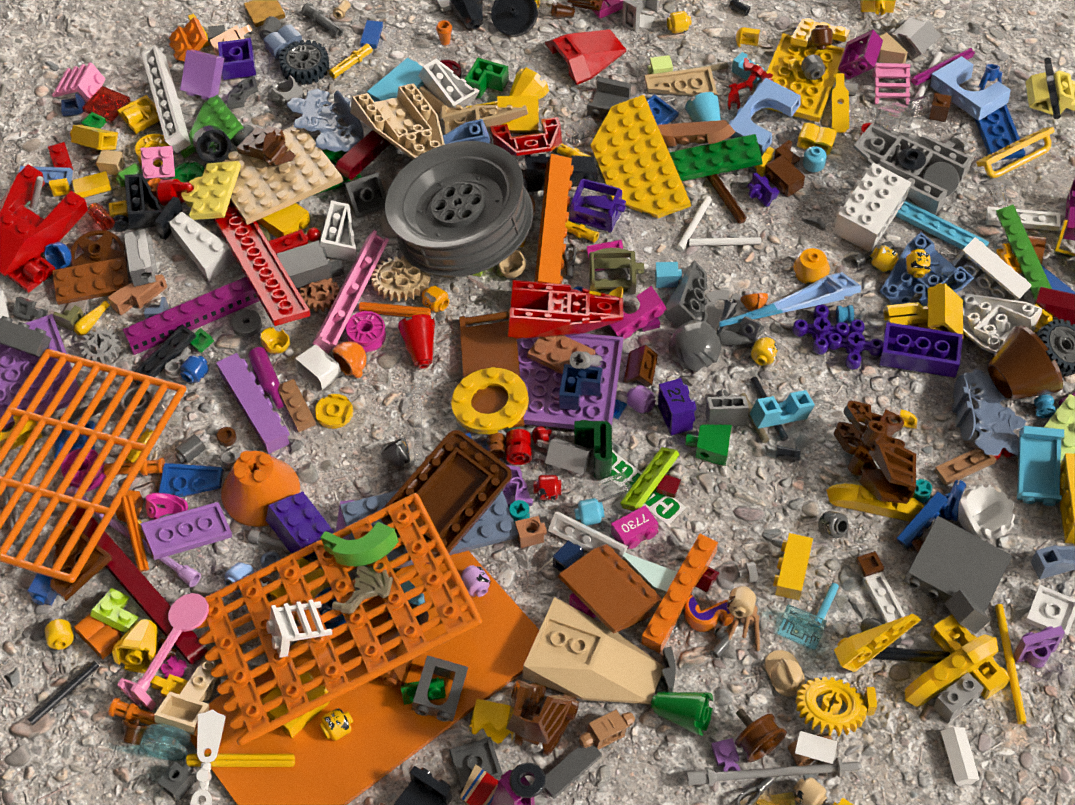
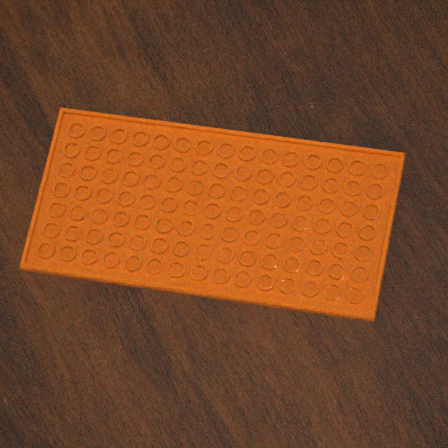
[184,551,539,805]

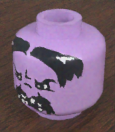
[461,565,491,597]

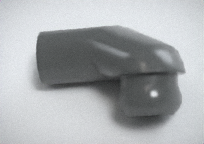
[710,626,730,658]

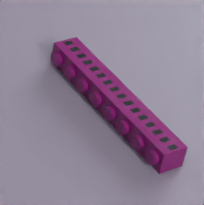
[123,277,259,355]

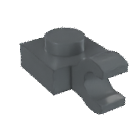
[13,296,48,320]

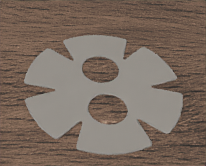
[705,290,750,332]

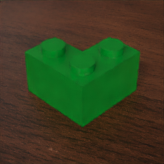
[464,58,509,99]

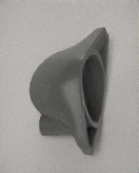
[380,437,410,468]

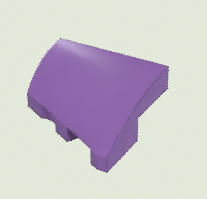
[503,465,533,507]

